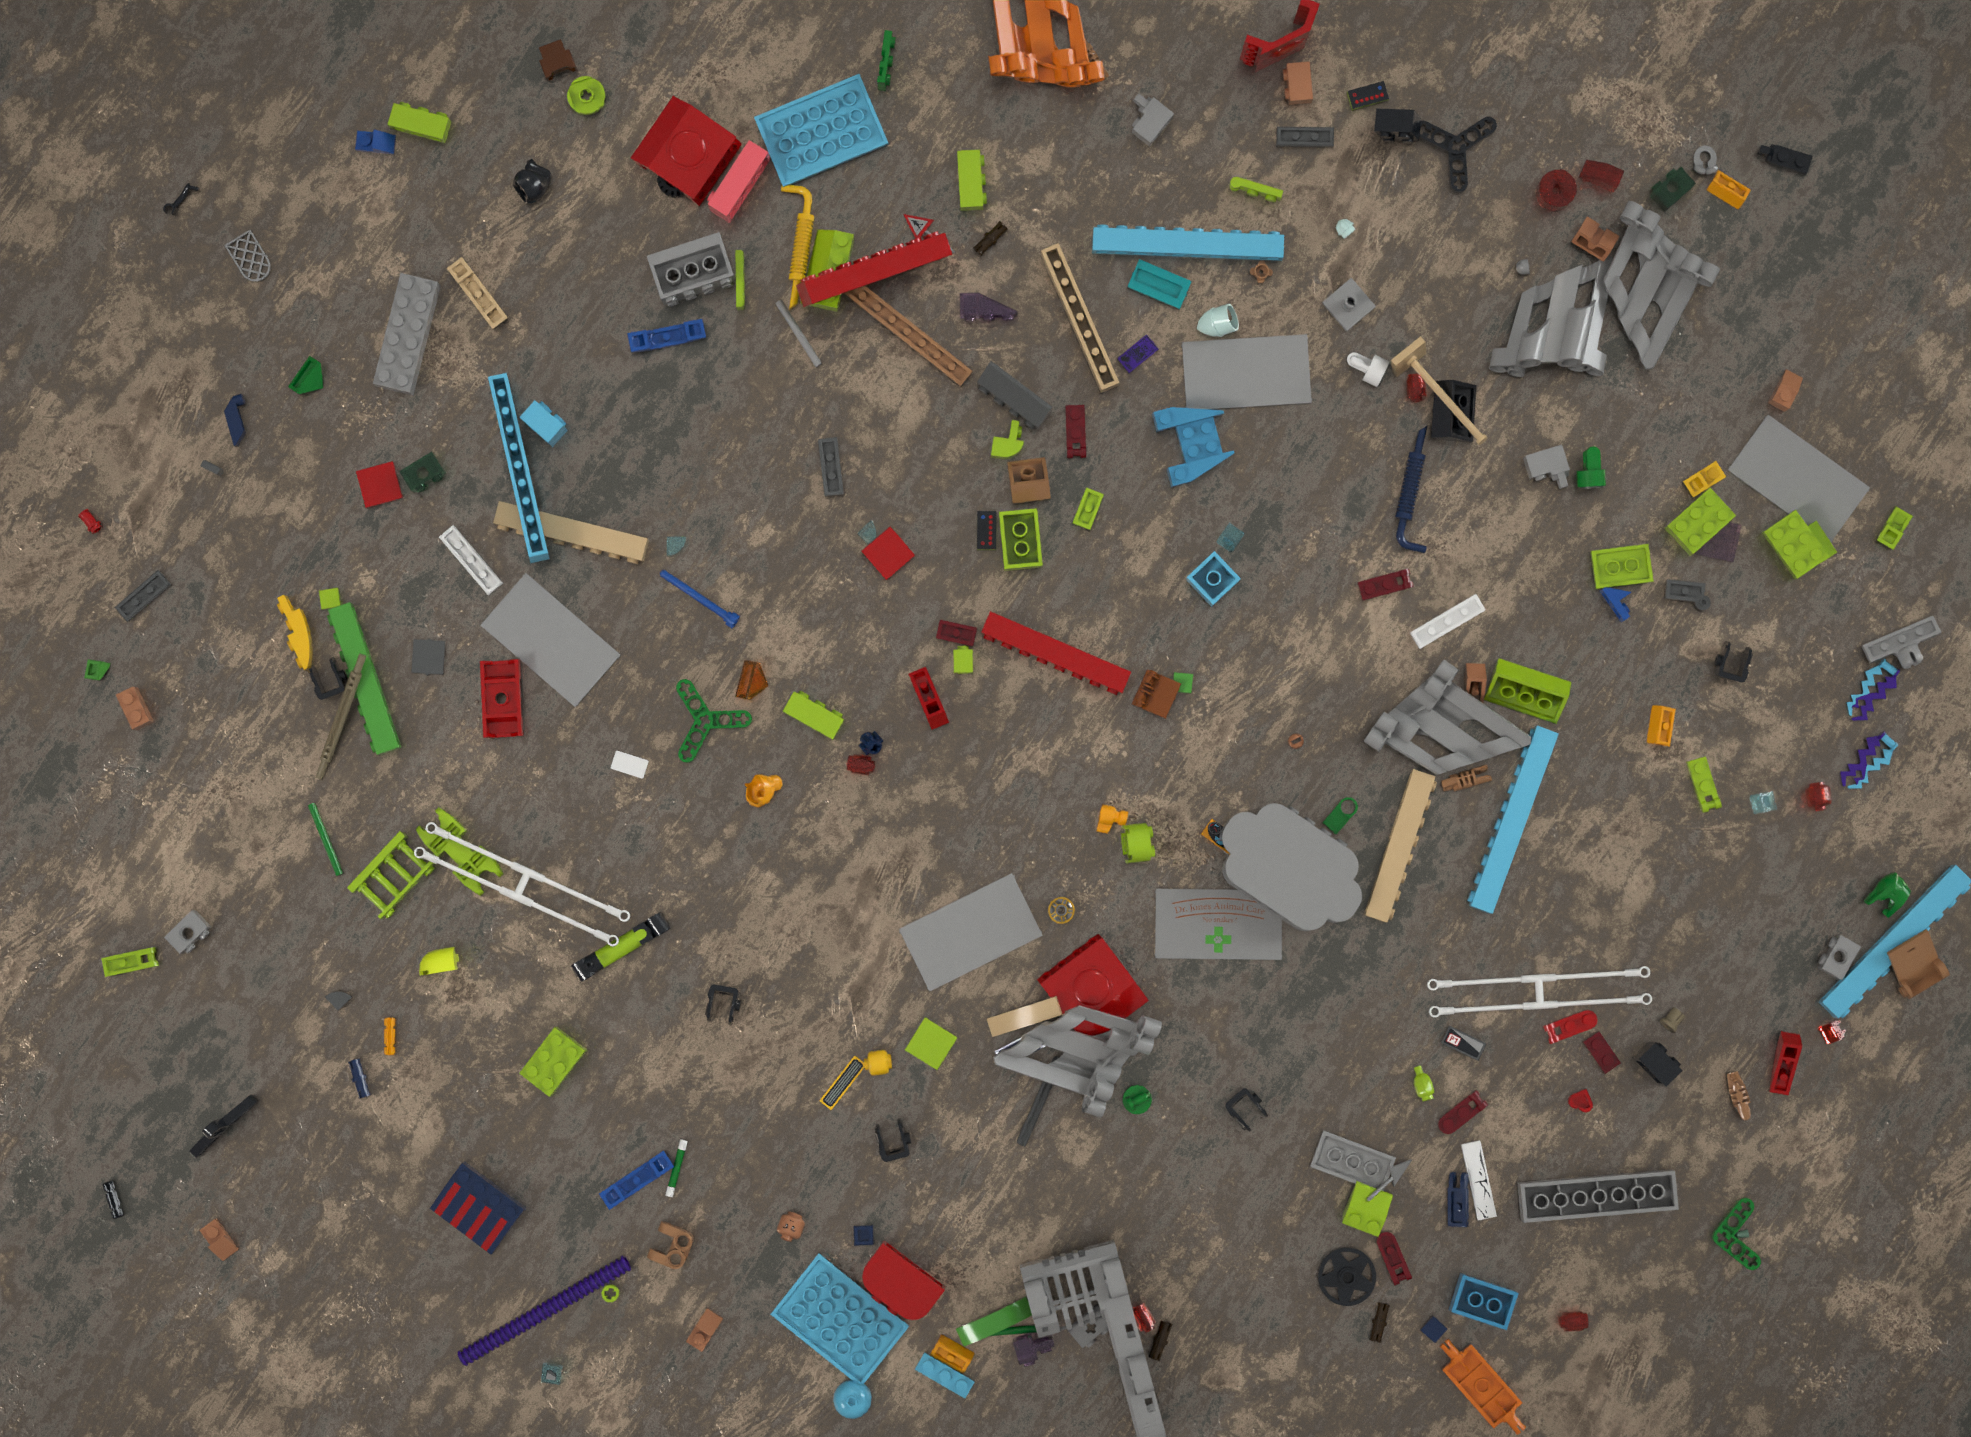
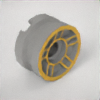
[1048,897,1075,924]

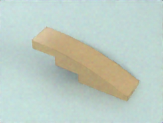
[987,996,1063,1037]

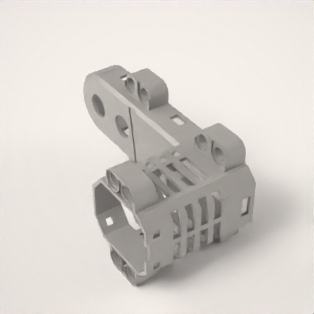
[1020,1240,1166,1437]

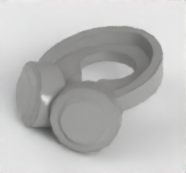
[1693,145,1719,175]

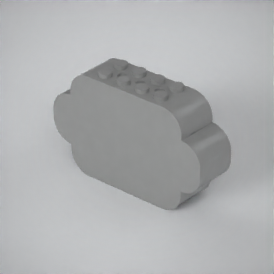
[1219,803,1362,931]

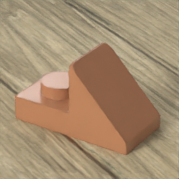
[199,1218,239,1261]
[686,1308,723,1352]

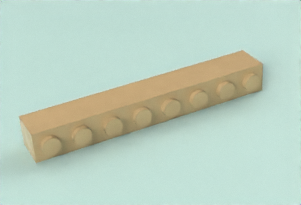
[1041,243,1119,393]
[493,501,649,564]
[1364,769,1437,923]

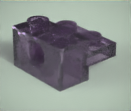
[1013,1333,1055,1367]

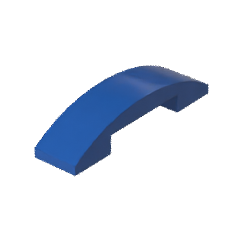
[627,319,706,353]
[599,1151,674,1210]

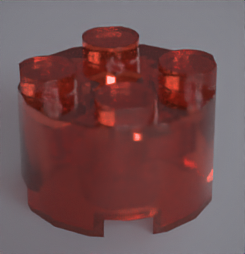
[1536,169,1577,211]

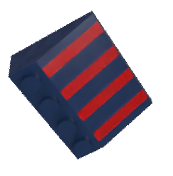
[430,1162,526,1255]

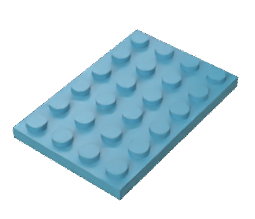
[754,74,889,187]
[770,1253,910,1384]

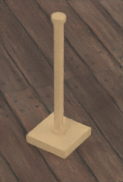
[1391,336,1488,445]

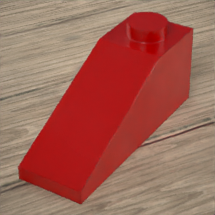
[908,667,949,730]
[1769,1031,1802,1095]

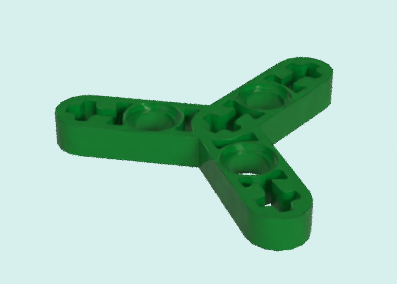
[676,679,752,763]

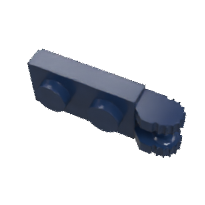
[1448,1172,1469,1227]

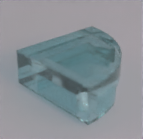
[857,520,876,544]
[667,537,686,556]

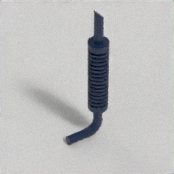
[1395,425,1428,553]

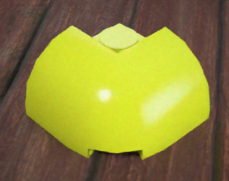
[419,947,459,976]

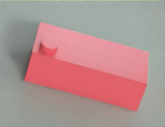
[707,140,771,223]

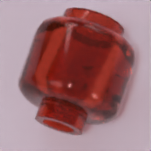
[1805,782,1832,811]

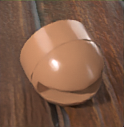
[1288,733,1304,749]

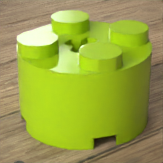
[1121,823,1155,863]

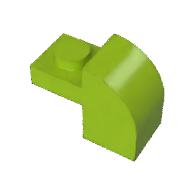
[991,420,1024,459]

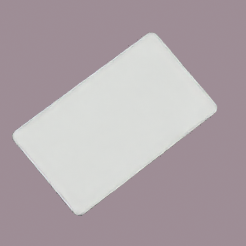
[611,751,649,779]

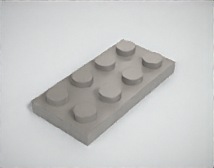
[1310,1130,1396,1191]

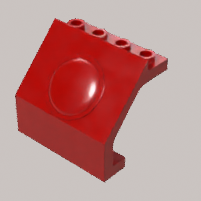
[1240,0,1320,73]
[631,96,742,206]
[1037,934,1149,1036]

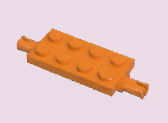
[1439,1338,1526,1435]

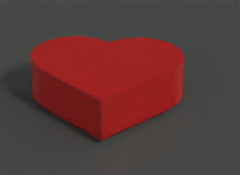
[1568,1088,1593,1113]

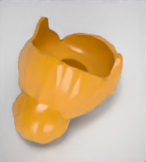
[745,774,783,808]

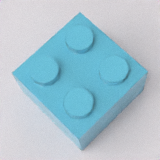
[520,400,568,447]
[1186,551,1241,607]

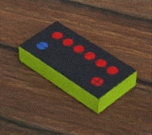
[1347,81,1389,110]
[977,511,996,550]

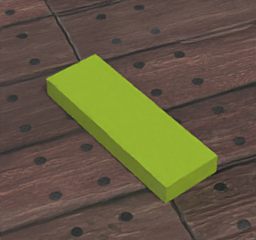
[735,250,745,310]

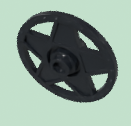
[1318,1247,1376,1306]

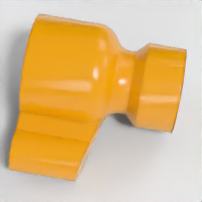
[1096,804,1128,834]

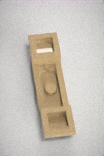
[447,257,508,329]

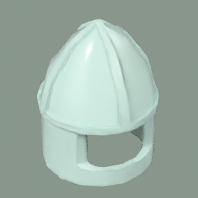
[1197,304,1239,337]

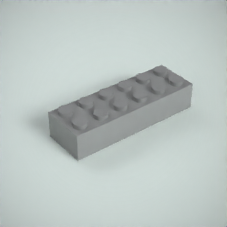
[373,273,441,396]

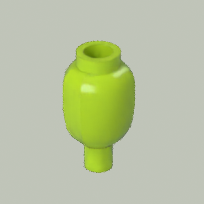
[1414,1066,1434,1102]

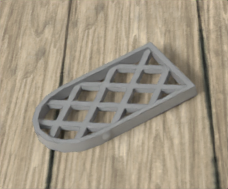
[224,230,271,282]

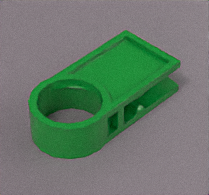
[1322,797,1358,835]

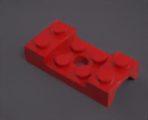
[480,659,523,738]

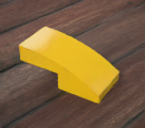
[1683,461,1726,497]

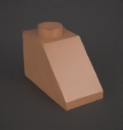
[1768,369,1803,412]
[1464,663,1487,703]

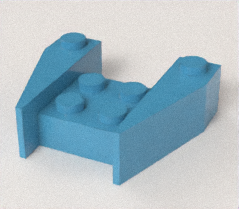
[1152,407,1234,488]

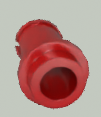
[78,509,102,534]

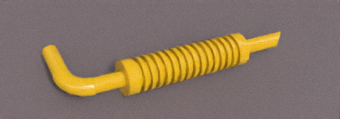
[781,185,815,310]

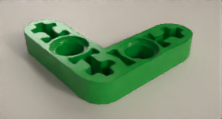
[1712,1197,1761,1270]

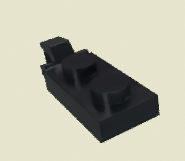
[1757,144,1812,175]

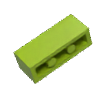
[388,102,451,143]
[957,149,987,211]
[783,690,845,740]

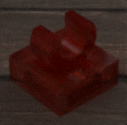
[1819,1020,1846,1044]

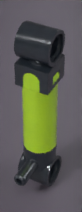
[570,912,671,983]

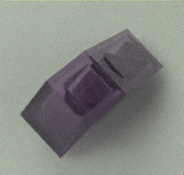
[960,293,1018,322]

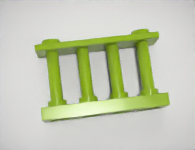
[347,831,435,919]

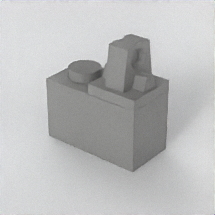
[1132,94,1174,147]
[1523,445,1570,489]

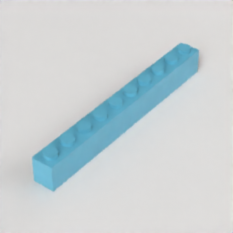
[1092,225,1284,261]
[488,373,550,563]
[1467,725,1559,914]
[1818,865,1971,1019]

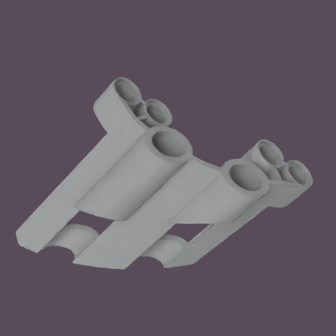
[1603,201,1720,370]
[1489,256,1613,377]
[1363,660,1531,775]
[993,1005,1162,1118]

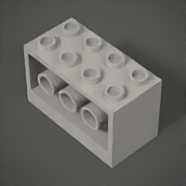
[647,232,736,307]

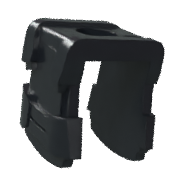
[1714,641,1753,682]
[308,657,347,700]
[705,984,741,1026]
[1225,1088,1268,1132]
[875,1118,911,1162]

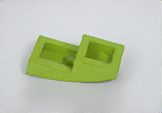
[1877,506,1913,550]

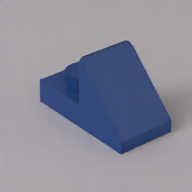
[355,130,396,155]
[1600,587,1631,622]

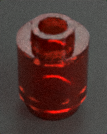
[1406,373,1426,402]
[846,754,875,776]
[1132,1303,1157,1333]
[1559,1311,1589,1332]

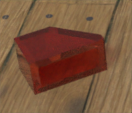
[1579,160,1624,192]

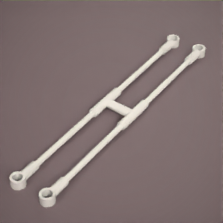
[414,822,630,947]
[1427,966,1652,1017]

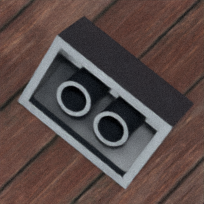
[1431,380,1477,442]

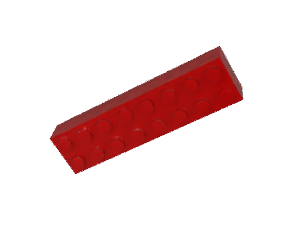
[796,231,952,307]

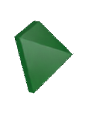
[288,356,323,394]

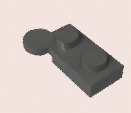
[1664,579,1711,610]

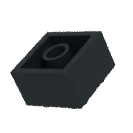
[1374,108,1421,144]
[1632,1042,1683,1087]

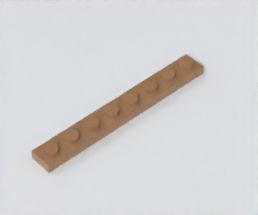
[843,286,973,387]

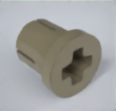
[1659,1007,1685,1033]

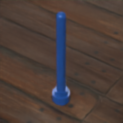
[660,570,740,629]

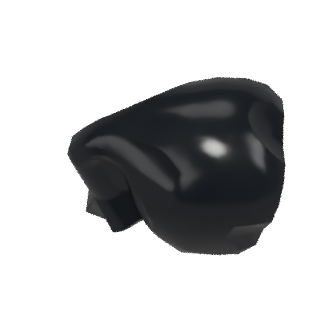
[513,159,552,204]

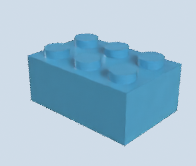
[1448,1273,1519,1330]

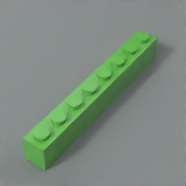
[327,602,402,756]

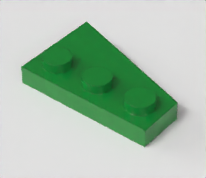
[877,30,896,91]

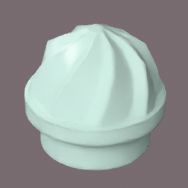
[1336,219,1356,239]

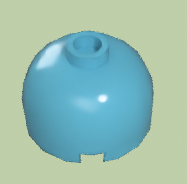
[833,1379,872,1419]

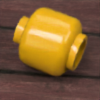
[864,1050,892,1076]

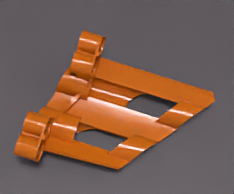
[988,0,1105,88]

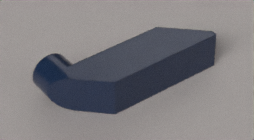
[224,393,246,447]

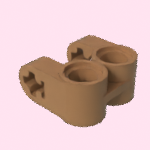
[647,1221,694,1269]

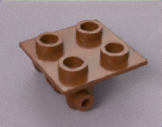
[1132,669,1181,719]

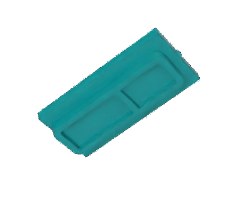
[1127,259,1192,310]

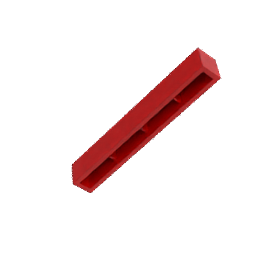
[981,611,1131,696]

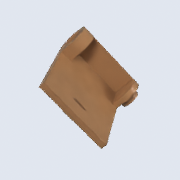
[1887,929,1950,999]

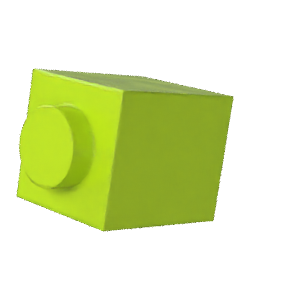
[953,646,973,674]

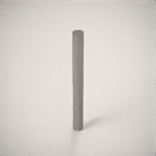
[775,299,822,367]

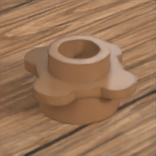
[1250,261,1273,283]

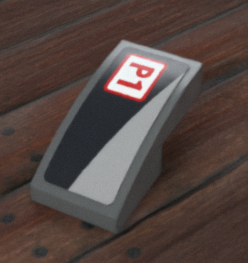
[1441,1026,1486,1061]

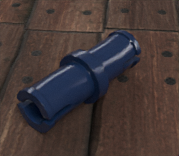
[348,1058,371,1099]

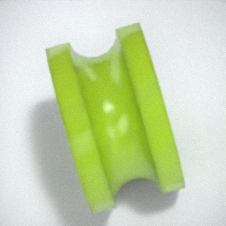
[601,1284,620,1302]

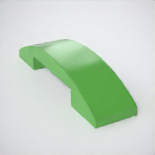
[956,1297,1032,1346]

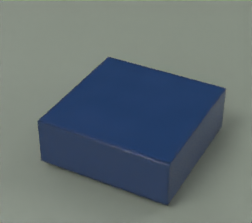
[853,1225,874,1246]
[1420,1315,1447,1343]

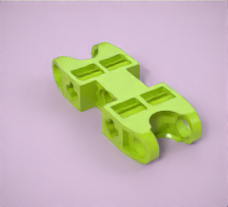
[416,807,504,896]

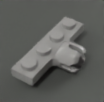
[1862,616,1941,669]

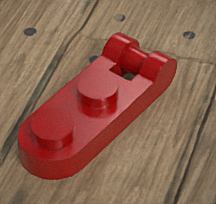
[1543,1010,1598,1044]

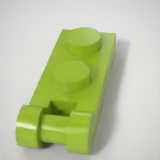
[1229,177,1283,202]
[1686,756,1722,813]
[101,947,159,977]

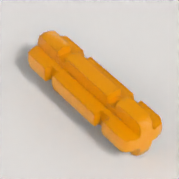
[384,1017,395,1055]

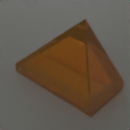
[735,660,768,700]

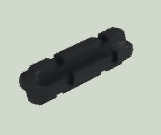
[102,1181,123,1219]

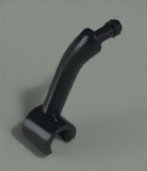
[163,183,199,215]

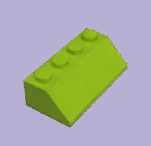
[800,229,855,312]
[1484,658,1571,724]

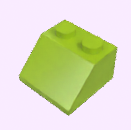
[1342,1181,1393,1237]

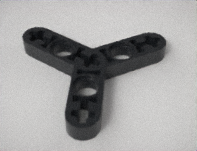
[1419,117,1497,194]
[189,1094,258,1159]

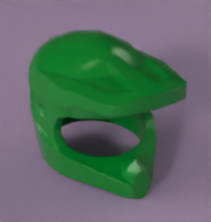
[1864,872,1911,918]

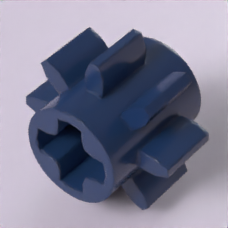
[858,731,883,755]

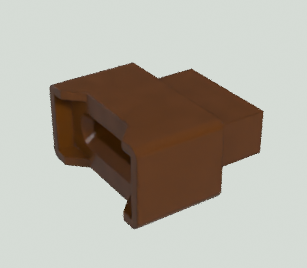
[539,39,577,81]

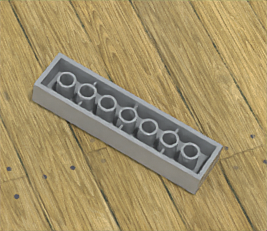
[1517,1169,1679,1223]

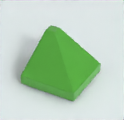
[84,659,110,681]

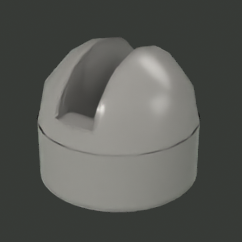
[1516,259,1530,275]

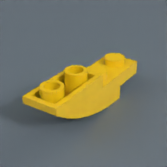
[277,595,313,671]

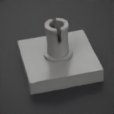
[1322,278,1376,332]

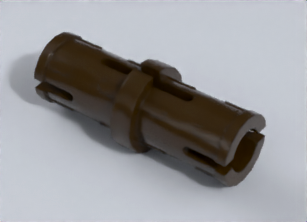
[973,221,1008,256]
[1369,1302,1390,1343]
[1148,1320,1173,1361]

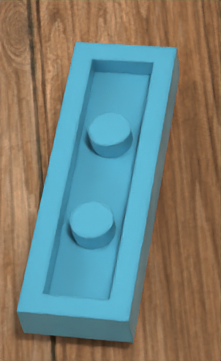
[915,1352,975,1398]

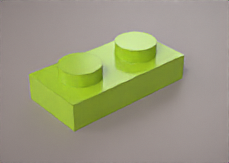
[1072,487,1104,530]

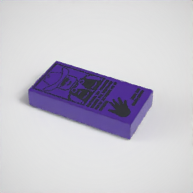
[1117,334,1159,373]

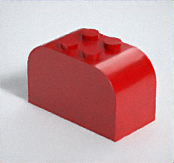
[862,1240,945,1320]

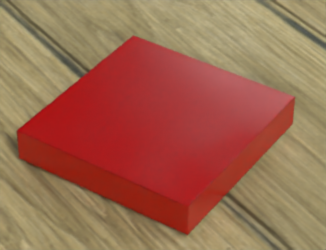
[356,461,403,508]
[861,526,915,580]

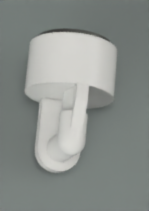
[1347,352,1390,387]

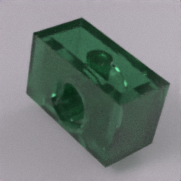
[1649,167,1696,212]
[399,451,446,493]

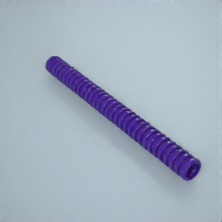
[457,1255,631,1366]

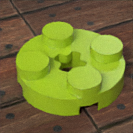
[567,76,606,115]

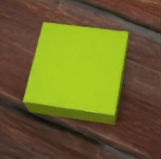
[319,588,341,610]

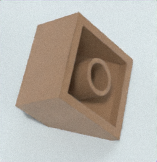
[1007,457,1051,503]

